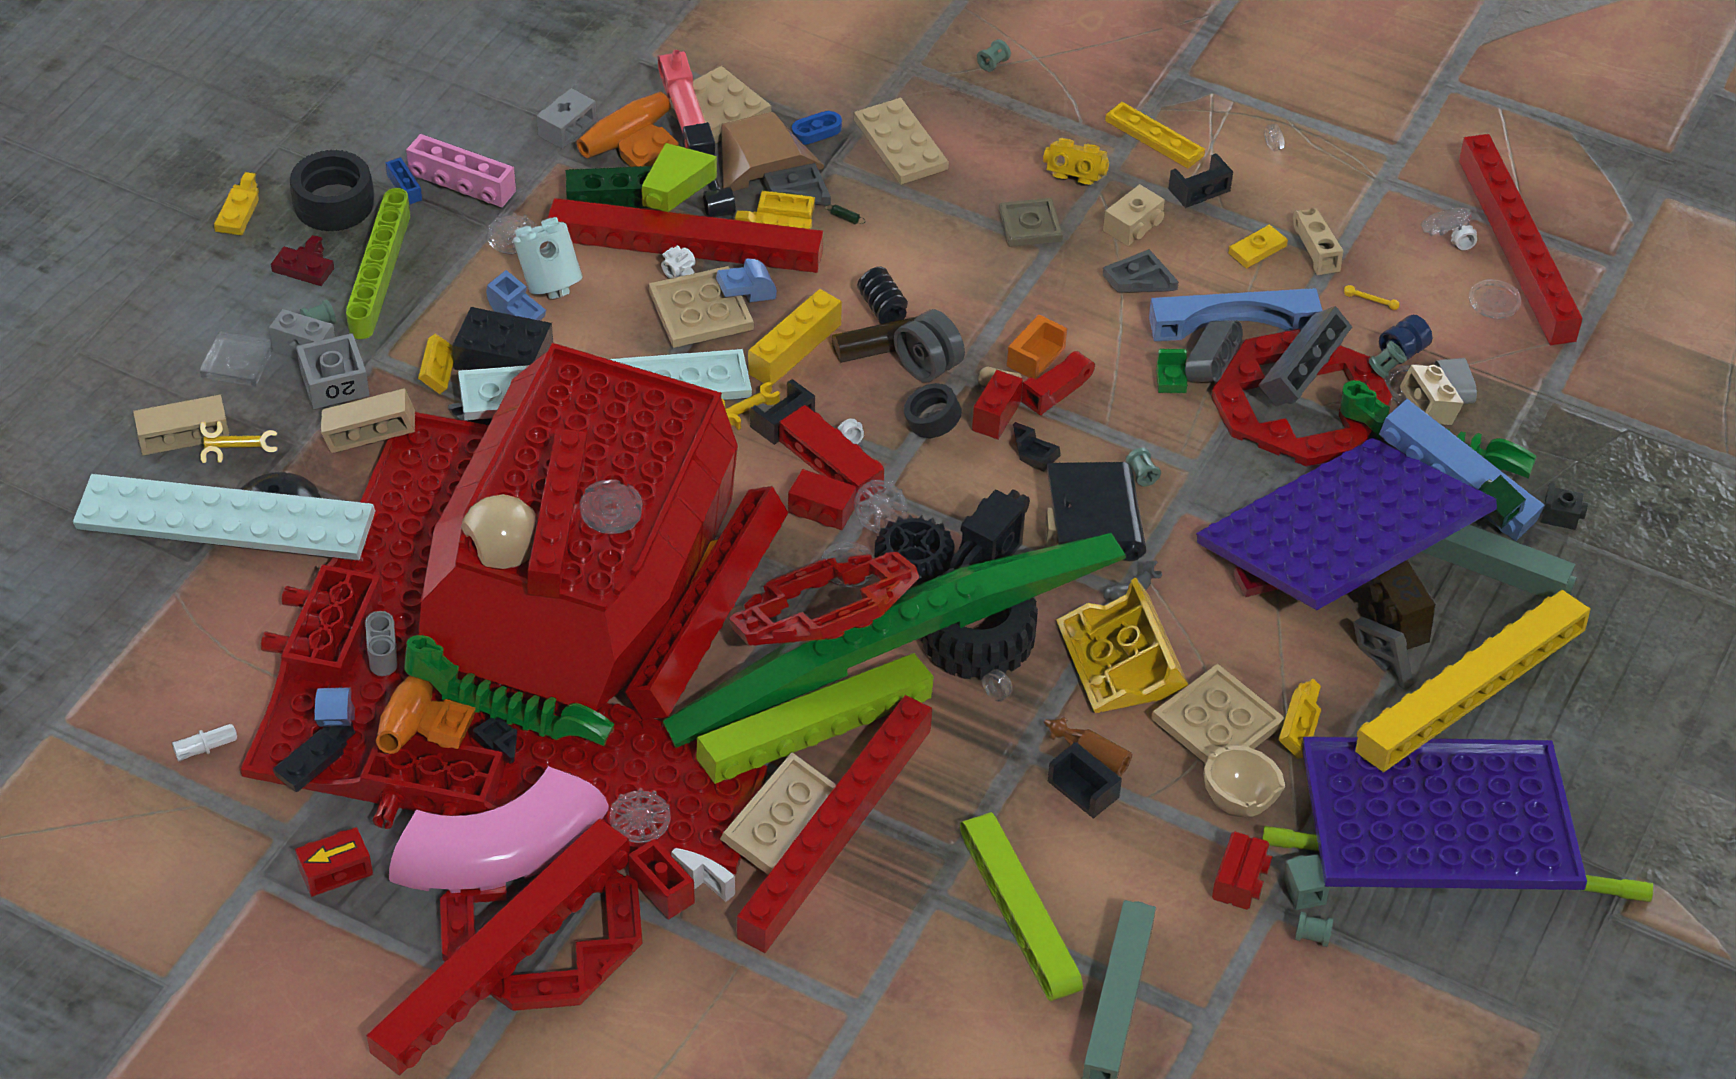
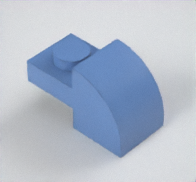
[716,259,777,302]
[486,270,546,320]
[315,687,355,726]

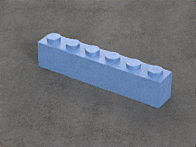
[1379,399,1545,541]

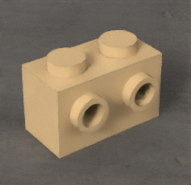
[1400,365,1464,425]

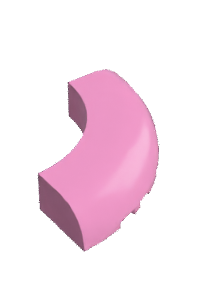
[389,766,609,893]

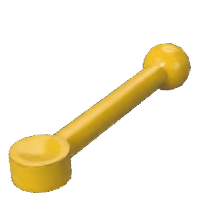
[1344,285,1400,310]

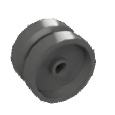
[894,309,965,382]

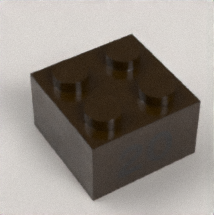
[1368,560,1436,650]

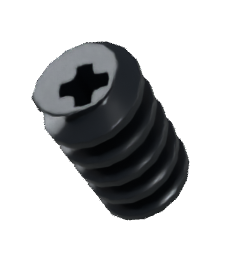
[857,266,908,324]

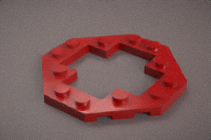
[1211,329,1393,466]
[729,552,919,646]
[440,863,643,1011]

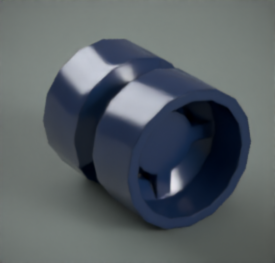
[1379,314,1433,365]

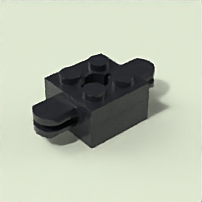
[950,489,1030,570]

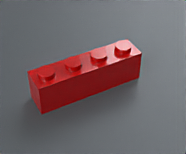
[779,405,884,505]

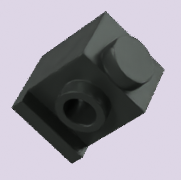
[1541,482,1588,530]

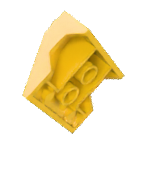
[1056,578,1189,713]

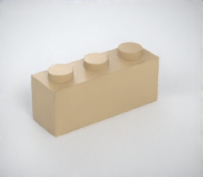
[321,388,415,453]
[133,394,229,456]

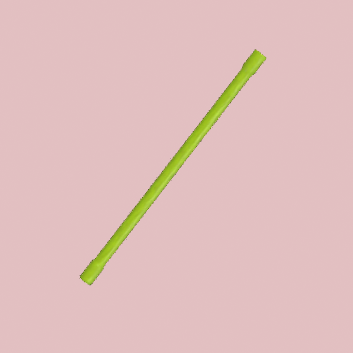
[1262,826,1653,902]

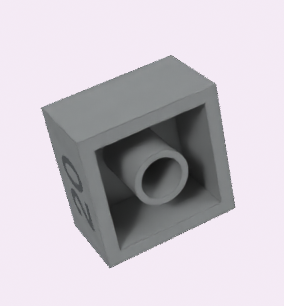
[296,333,370,409]

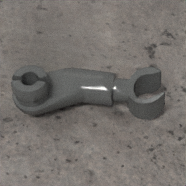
[1104,561,1162,603]

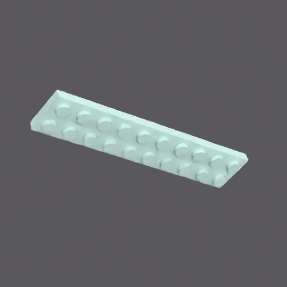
[458,349,752,420]
[73,474,376,560]

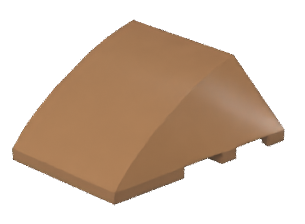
[721,112,824,191]

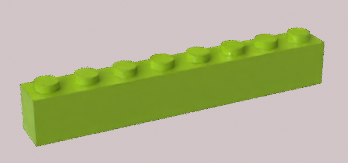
[696,653,934,784]

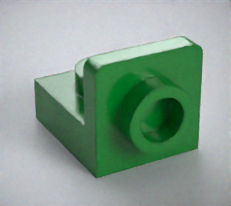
[1156,349,1188,393]

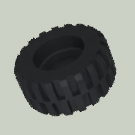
[920,563,1038,680]

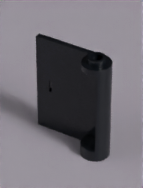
[1047,462,1146,561]

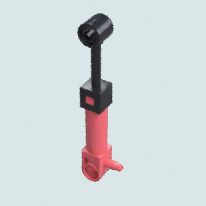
[657,50,736,217]

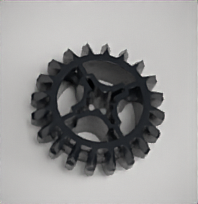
[874,514,955,585]

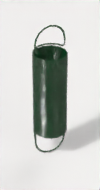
[825,204,866,224]

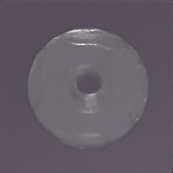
[580,479,643,534]

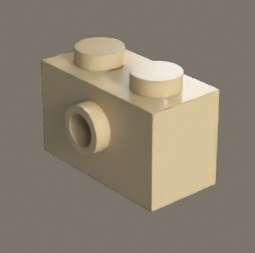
[1103,184,1165,246]

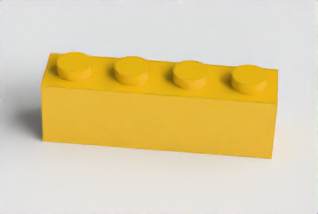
[748,289,842,385]

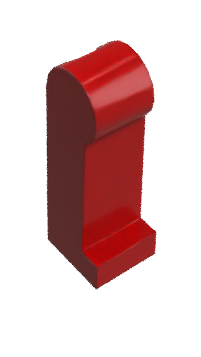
[1021,351,1095,416]

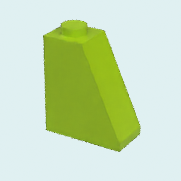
[642,143,717,212]

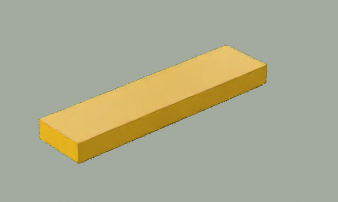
[1105,102,1205,169]

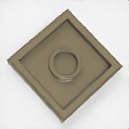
[999,198,1063,247]

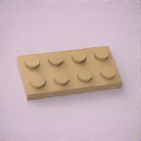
[854,98,949,185]
[720,753,836,875]

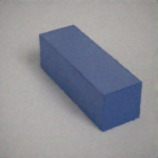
[385,157,422,205]

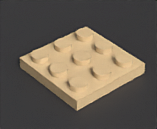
[666,66,771,144]
[649,266,754,348]
[1152,663,1285,764]

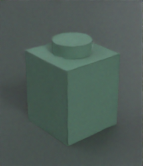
[1283,854,1330,910]

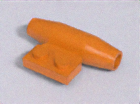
[576,92,679,167]
[376,675,476,754]

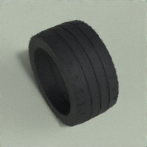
[290,150,374,231]

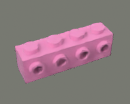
[406,134,516,207]

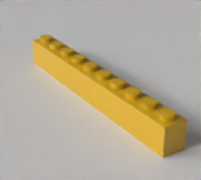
[1355,590,1591,773]

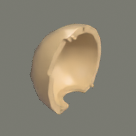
[461,494,538,569]
[1203,745,1285,818]

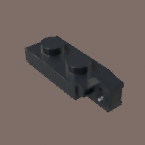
[273,722,355,792]

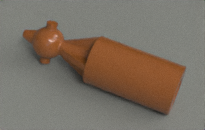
[1044,717,1132,777]

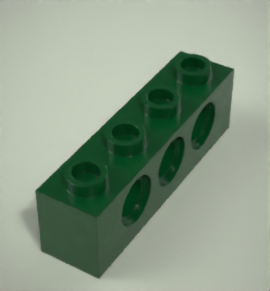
[565,166,653,209]

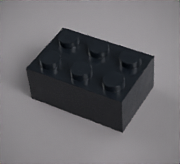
[452,307,553,371]

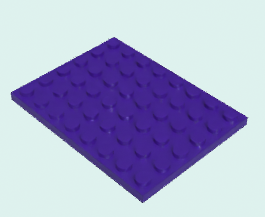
[1196,438,1497,610]
[1302,737,1587,890]

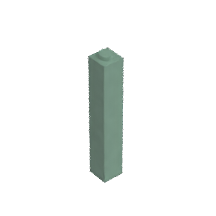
[1421,525,1577,598]
[1082,900,1156,1079]

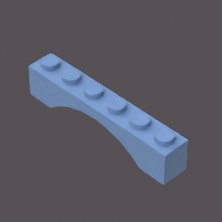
[1149,288,1322,341]

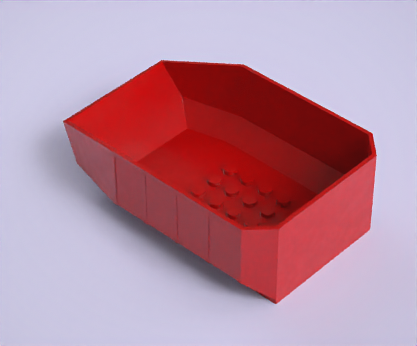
[419,343,738,711]

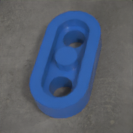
[792,111,842,145]

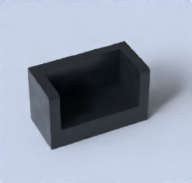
[1168,153,1233,208]
[750,379,815,445]
[1047,742,1122,819]

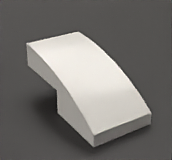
[671,848,735,902]

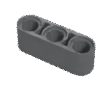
[1185,320,1243,382]

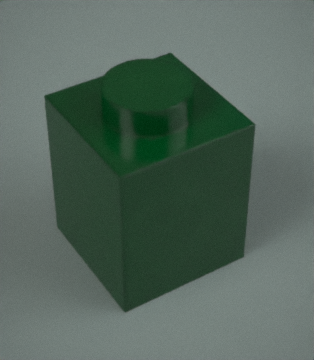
[1478,475,1526,529]

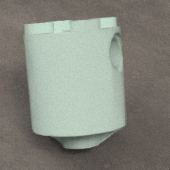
[513,217,582,299]

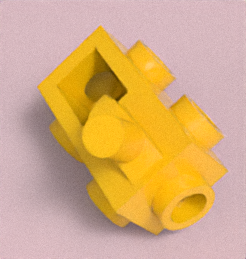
[1043,138,1109,185]

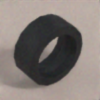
[904,383,962,438]

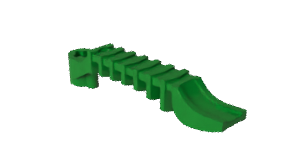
[1340,380,1537,479]
[404,635,614,746]

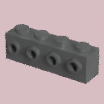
[1258,306,1352,406]

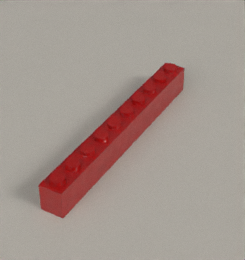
[1459,134,1583,346]
[547,198,823,273]
[625,486,789,720]
[737,695,932,953]
[366,818,630,1076]

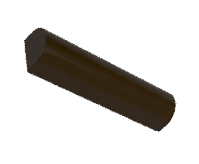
[832,311,941,363]

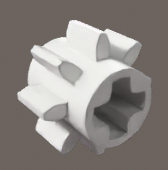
[661,245,696,279]

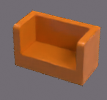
[1007,314,1067,380]

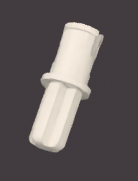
[172,724,237,762]

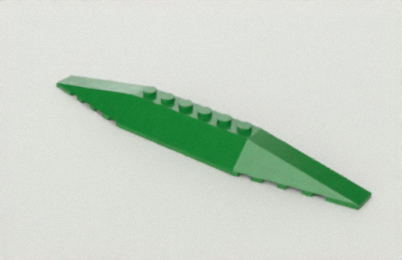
[663,533,1126,748]

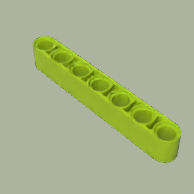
[346,188,410,339]
[960,812,1083,1001]

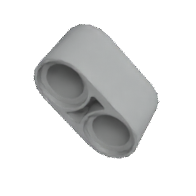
[1434,358,1477,404]
[366,611,398,676]

